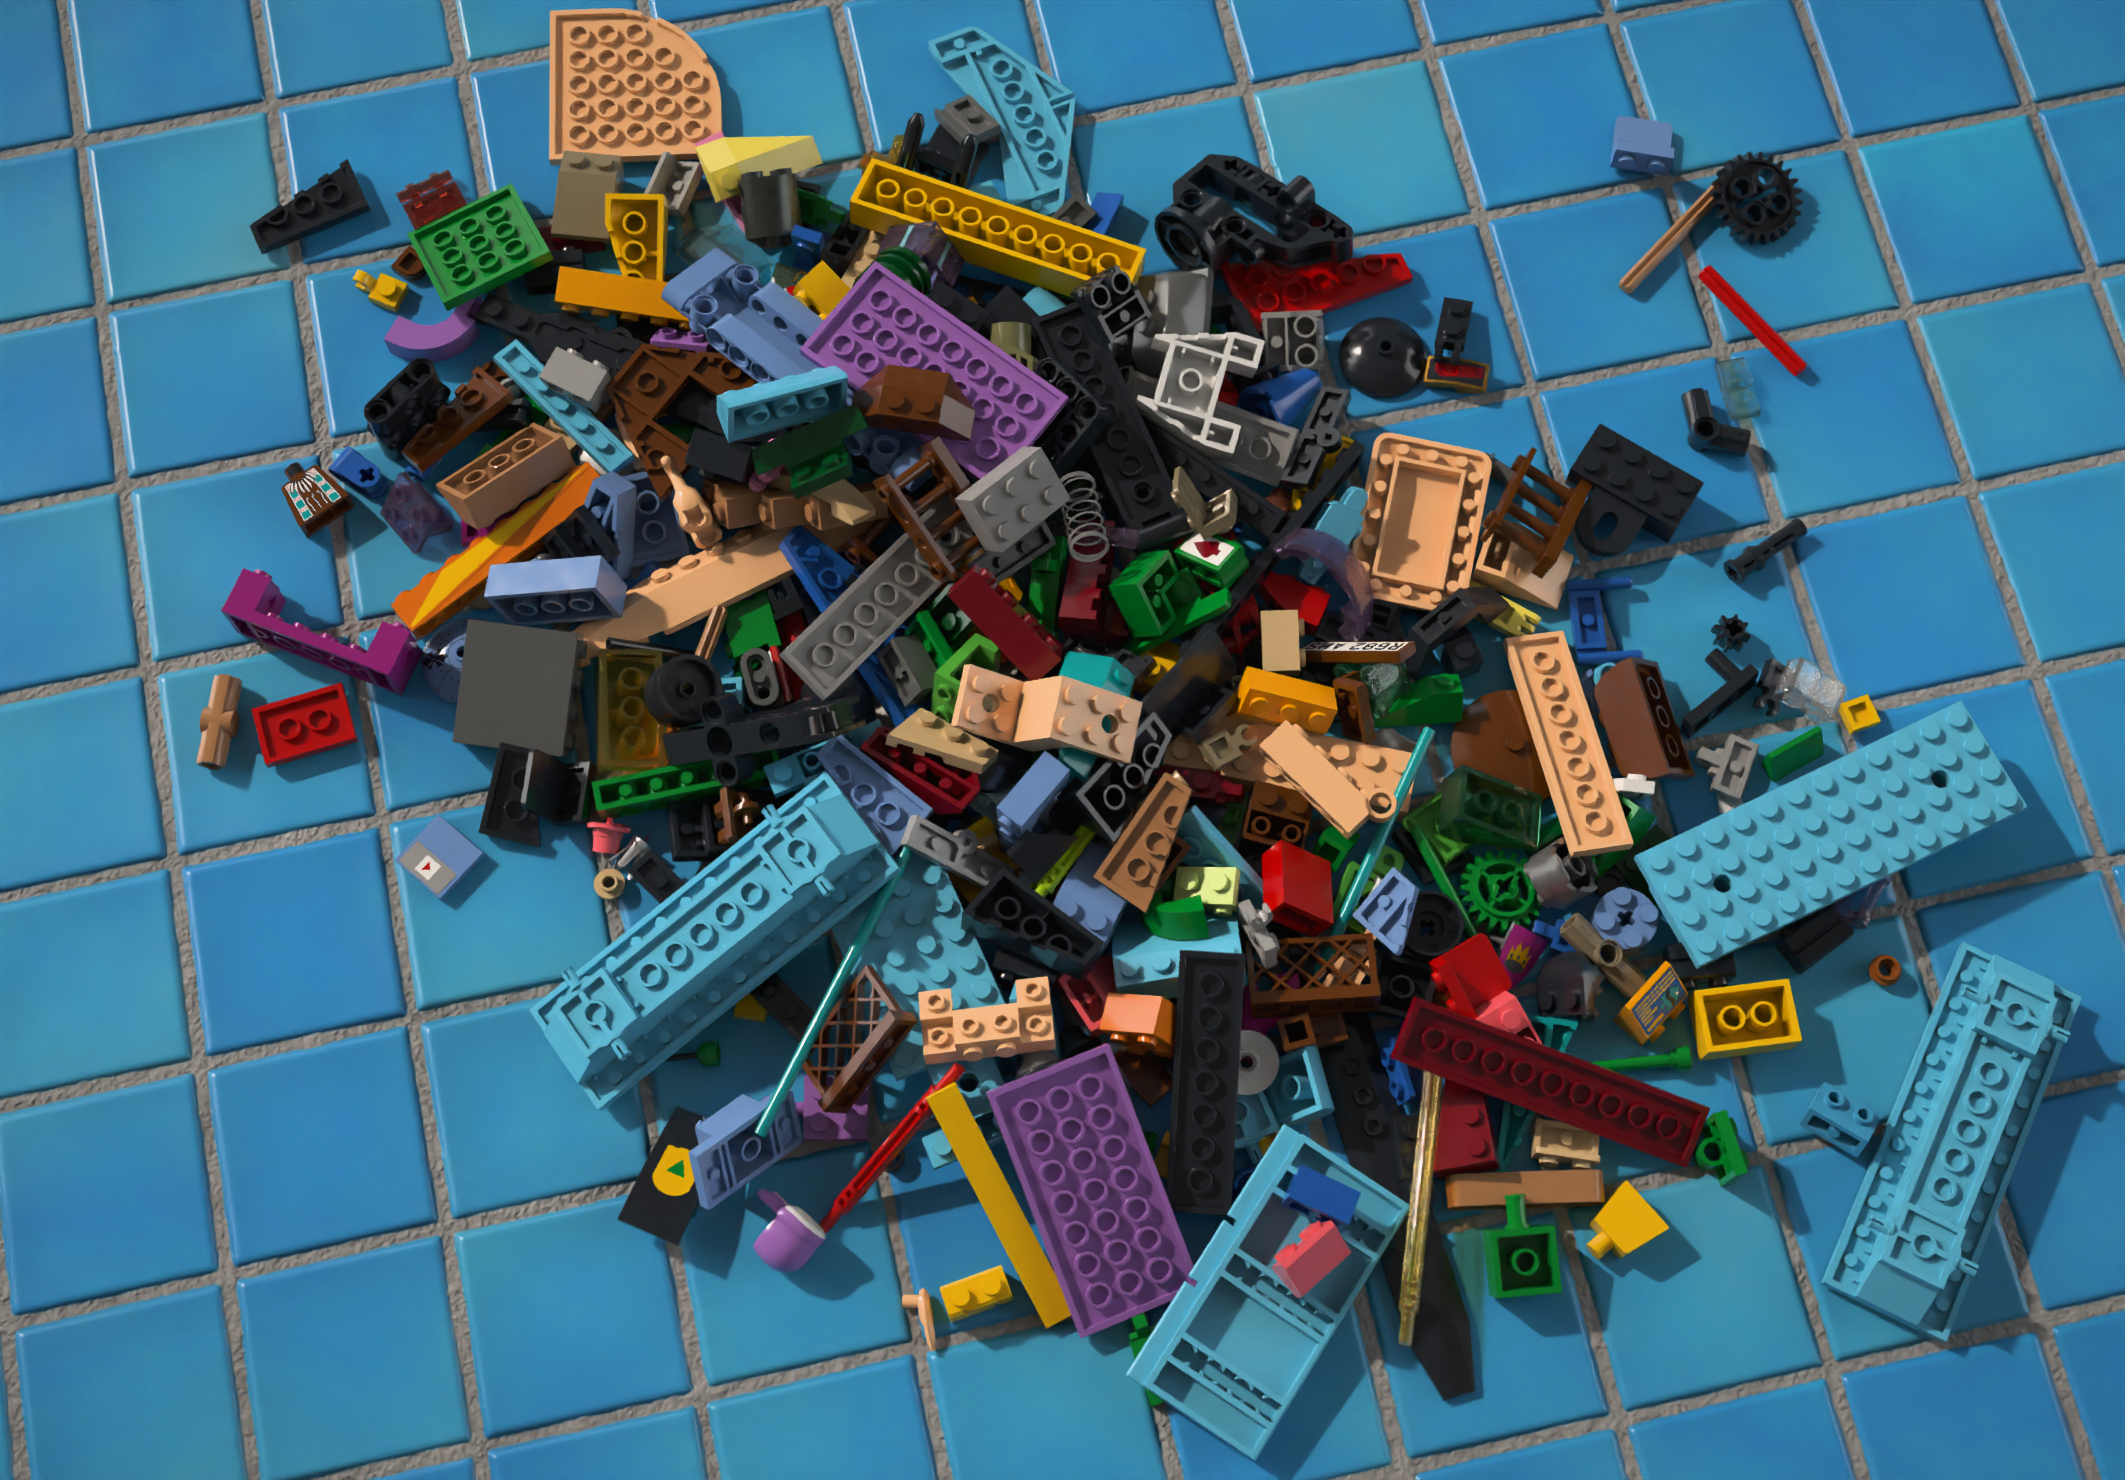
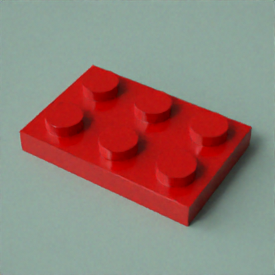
[251,682,359,768]

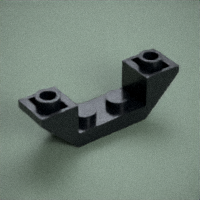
[1210,289,1264,393]
[1397,586,1510,682]

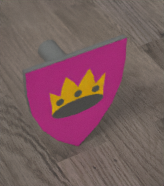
[1490,922,1548,991]

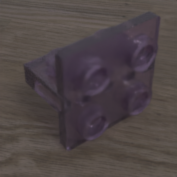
[380,472,454,554]

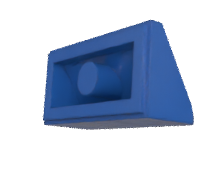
[1084,192,1124,236]

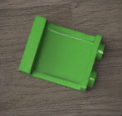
[931,633,1001,724]

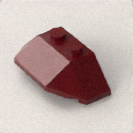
[860,727,981,815]

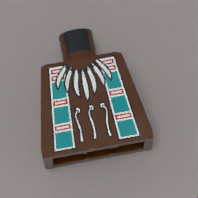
[281,462,355,538]

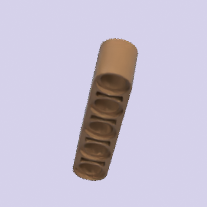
[1445,1169,1606,1211]

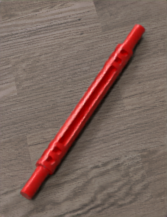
[819,1063,965,1233]

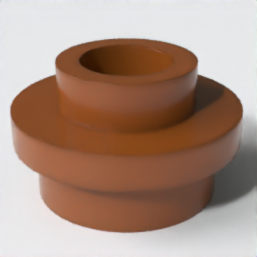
[1869,955,1901,986]

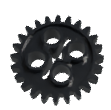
[1710,151,1803,246]

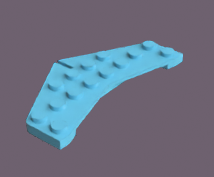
[928,26,1076,217]

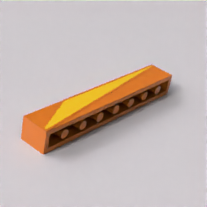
[391,461,600,641]

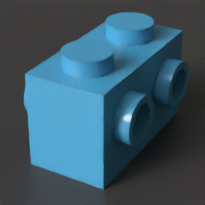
[1799,1081,1883,1158]

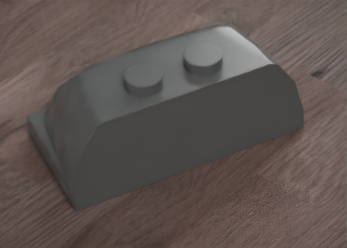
[1132,268,1214,379]

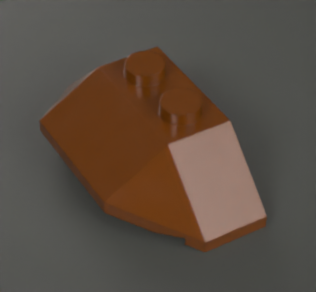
[851,364,975,441]

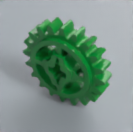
[1457,850,1543,935]

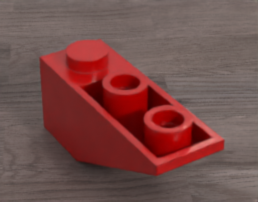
[1246,562,1331,637]

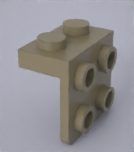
[1171,466,1238,540]

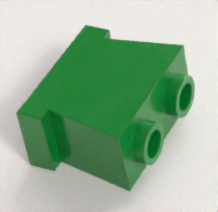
[721,590,783,665]

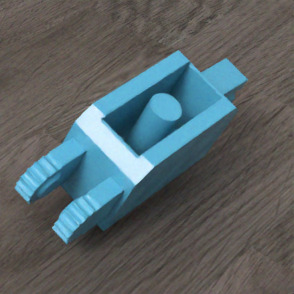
[1296,486,1369,585]

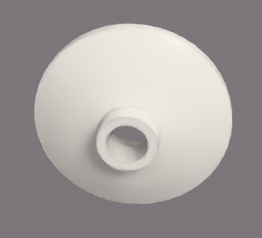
[1238,1030,1279,1095]

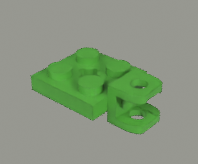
[1332,845,1404,947]

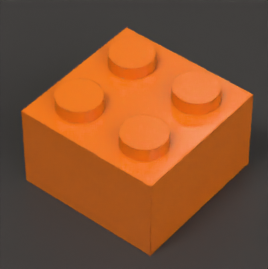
[1099,993,1177,1057]

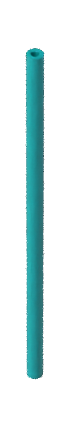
[1307,727,1436,988]
[753,846,913,1139]

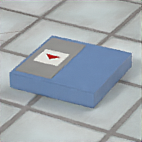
[395,815,485,901]

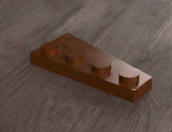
[401,366,515,472]

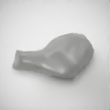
[1369,728,1417,753]

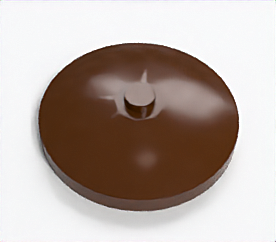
[1450,690,1551,810]

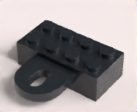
[1564,423,1704,557]

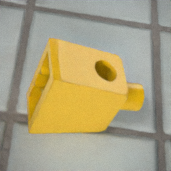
[1586,1180,1669,1260]

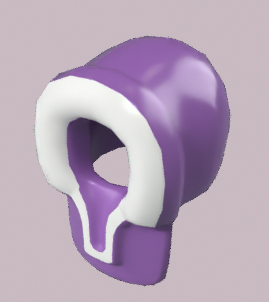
[753,1188,826,1273]

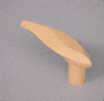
[902,1288,935,1351]

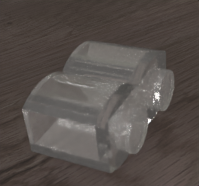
[1775,657,1847,723]

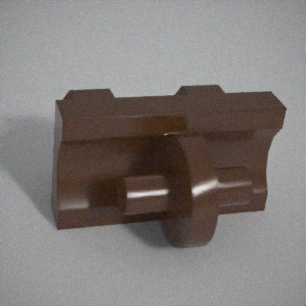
[714,786,761,847]

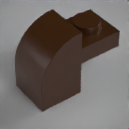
[1276,1012,1349,1055]

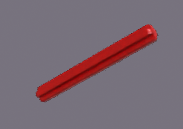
[1698,265,1807,376]

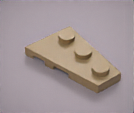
[885,708,999,774]

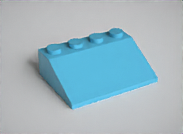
[1112,911,1248,999]

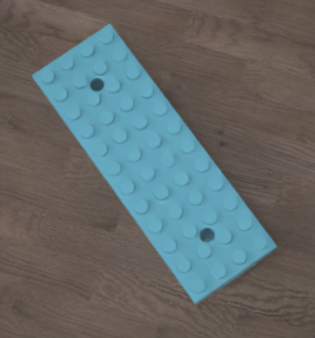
[1634,701,2028,969]
[529,771,902,1111]
[1821,942,2082,1343]

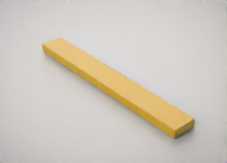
[925,1082,1071,1329]

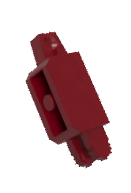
[1145,765,1245,806]

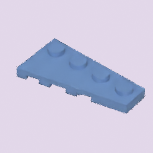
[816,735,933,858]

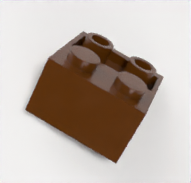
[1241,780,1313,850]

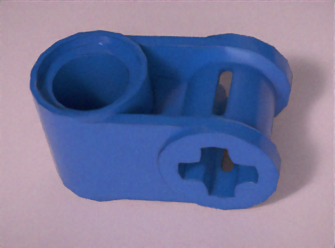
[328,446,388,499]

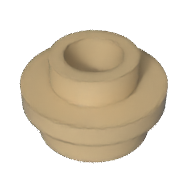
[594,869,626,900]

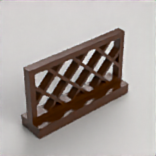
[1245,933,1381,1019]
[802,965,918,1114]

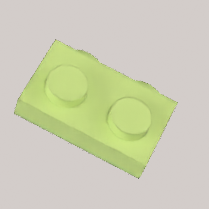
[1173,866,1241,917]

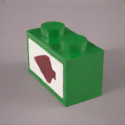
[1174,531,1250,589]

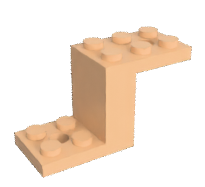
[951,664,1143,764]

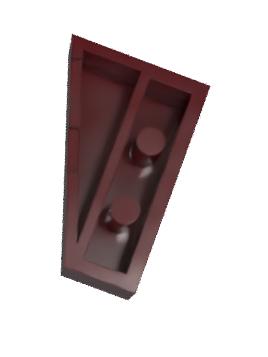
[1431,1079,1501,1180]

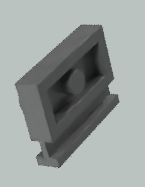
[934,94,1001,144]

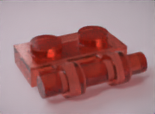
[396,170,467,230]

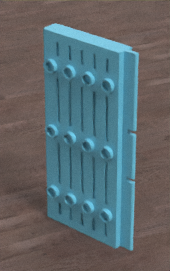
[1126,1124,1411,1461]

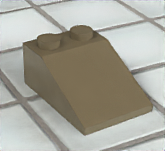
[551,150,625,243]

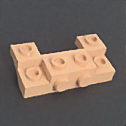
[918,976,1056,1065]

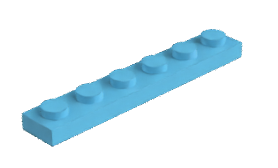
[493,339,634,474]

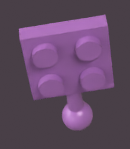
[760,1075,868,1142]

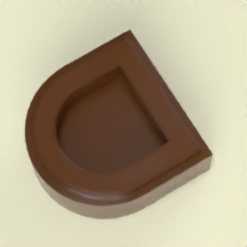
[391,246,427,281]

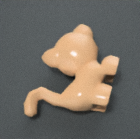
[661,456,722,549]

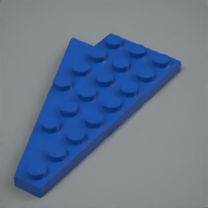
[779,525,933,727]

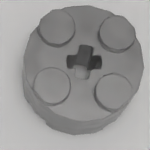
[1523,837,1599,909]

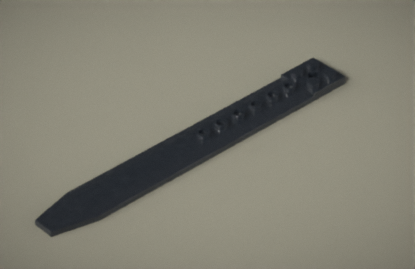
[1271,920,1475,1401]

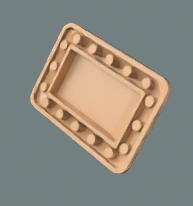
[1346,432,1492,612]

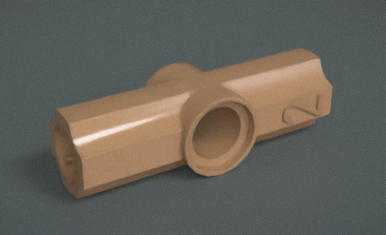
[196,674,243,770]

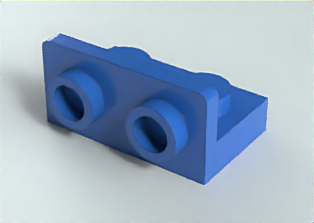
[1379,1036,1437,1106]

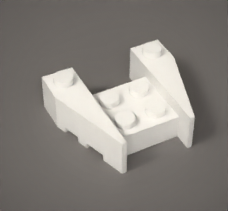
[1135,332,1265,462]

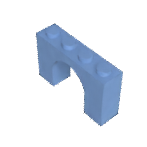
[996,751,1070,853]

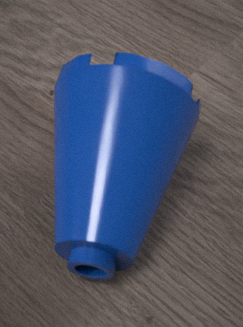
[1239,368,1321,426]

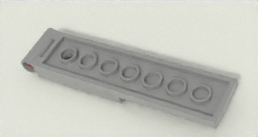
[779,494,976,701]

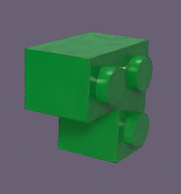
[1109,550,1181,637]

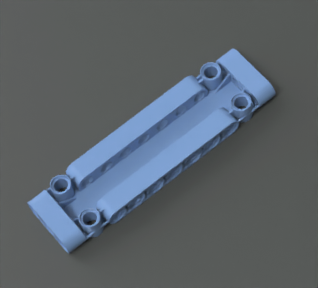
[661,248,935,492]

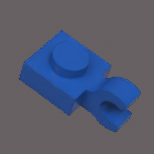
[1530,919,1576,954]

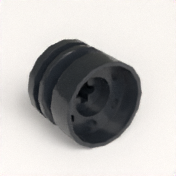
[1401,890,1464,964]

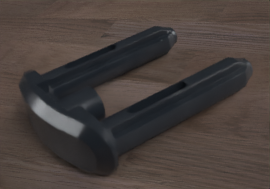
[896,112,978,189]

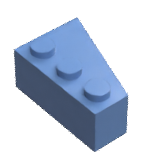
[584,471,637,581]

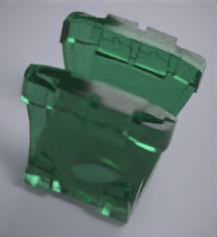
[1333,661,1412,719]

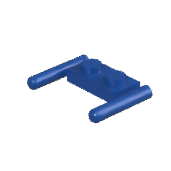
[1566,577,1644,666]

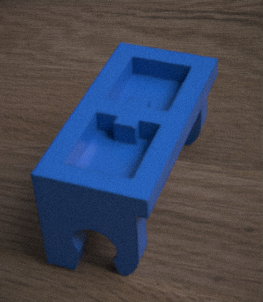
[1281,1165,1361,1233]

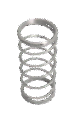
[1060,471,1109,562]

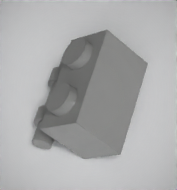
[539,346,612,412]

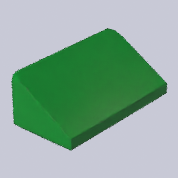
[1761,726,1824,782]

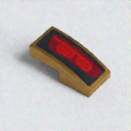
[1423,356,1490,394]

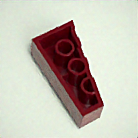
[1058,518,1118,644]
[947,564,1063,681]

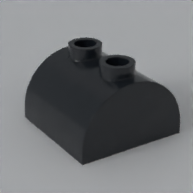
[1364,950,1436,1023]

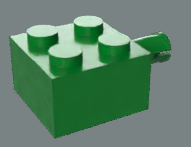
[1483,1193,1562,1299]

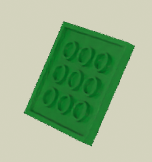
[407,183,553,311]

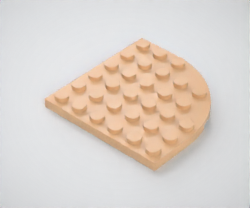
[549,8,723,165]

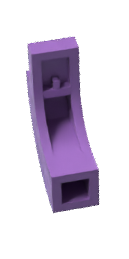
[384,295,483,362]

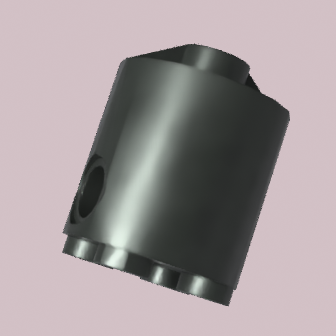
[738,168,802,249]

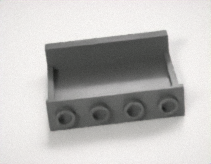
[453,619,587,757]

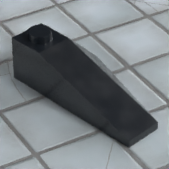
[1056,711,1172,843]

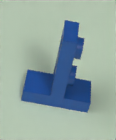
[791,225,833,272]

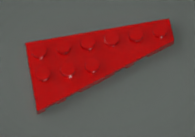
[1219,253,1413,337]

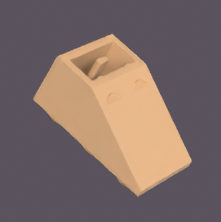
[1471,519,1574,610]

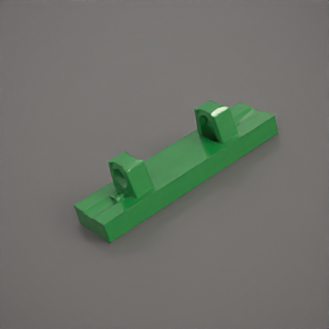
[1028,536,1068,640]

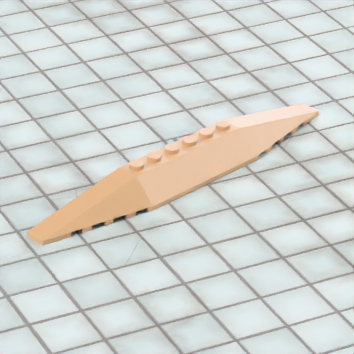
[571,482,939,668]

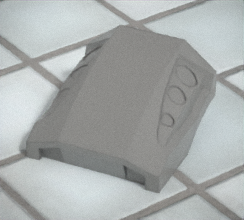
[1261,310,1325,371]

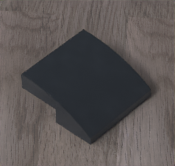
[541,504,621,564]

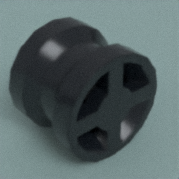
[1073,488,1110,520]

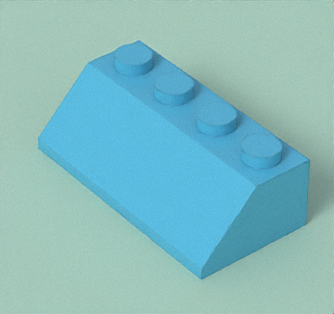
[717,365,848,443]

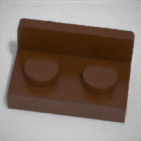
[1333,670,1376,744]

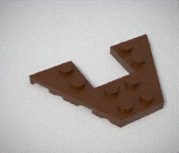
[605,343,758,502]

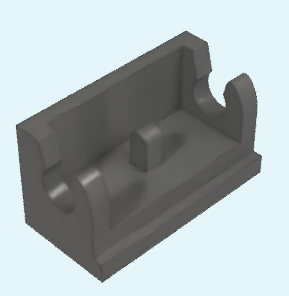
[876,634,937,707]

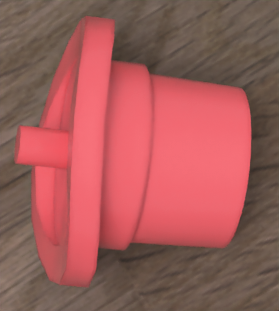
[587,817,631,854]

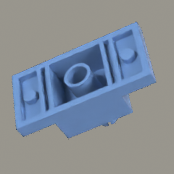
[688,1089,803,1210]

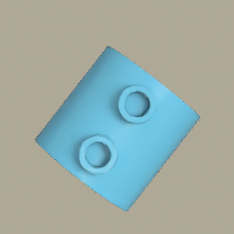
[1266,1046,1335,1128]

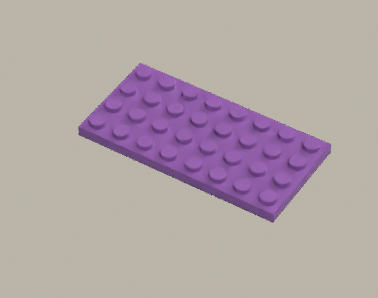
[800,261,1068,481]
[986,1043,1197,1338]

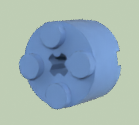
[1588,887,1658,957]

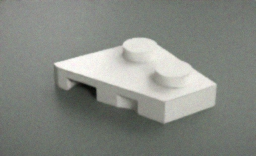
[1613,774,1655,800]

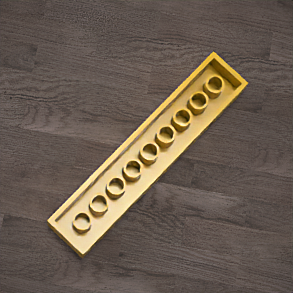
[850,158,1146,298]

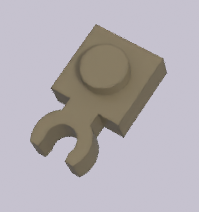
[1198,724,1257,772]

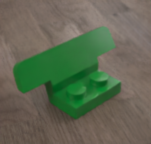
[1123,566,1231,656]

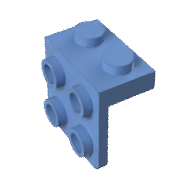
[1610,116,1675,176]

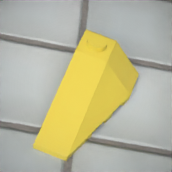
[695,136,823,203]

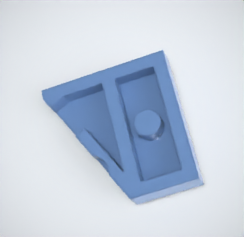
[1352,867,1420,956]

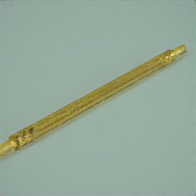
[1398,987,1448,1346]

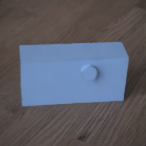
[484,555,627,626]

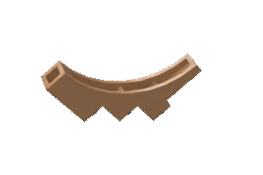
[701,477,888,530]

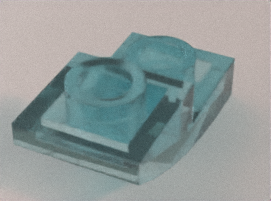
[1715,357,1761,421]

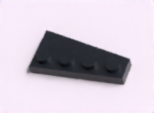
[249,159,371,255]

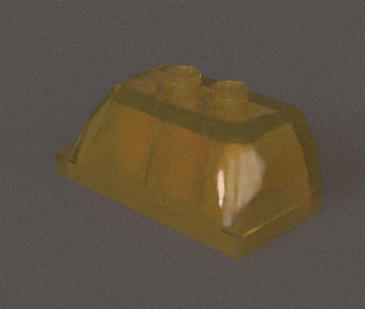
[594,649,666,772]

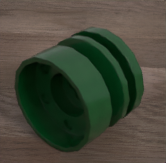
[852,246,931,296]

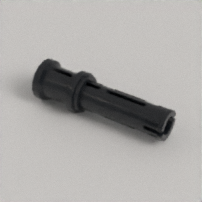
[1723,518,1807,584]

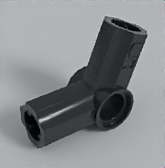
[1681,388,1751,457]

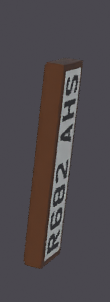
[1299,641,1416,663]

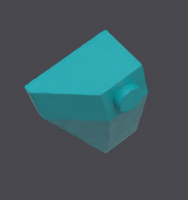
[1059,651,1136,780]

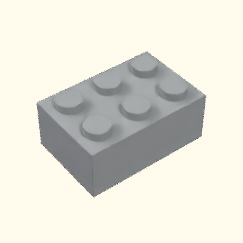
[954,446,1071,553]

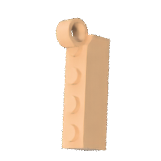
[1259,720,1397,840]

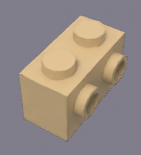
[1260,610,1306,676]

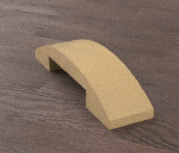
[769,470,875,526]

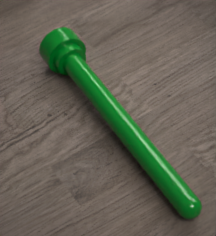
[1411,827,1497,954]
[1591,1046,1692,1072]

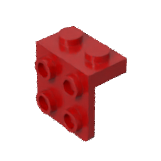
[1428,933,1512,1019]

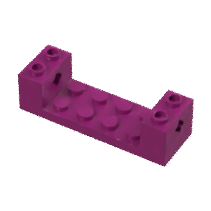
[221,568,422,696]

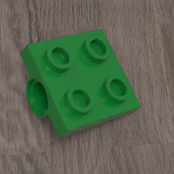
[1693,1110,1749,1187]

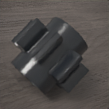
[1710,614,1751,653]

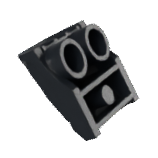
[1070,265,1152,344]

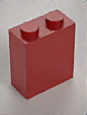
[1262,840,1334,937]

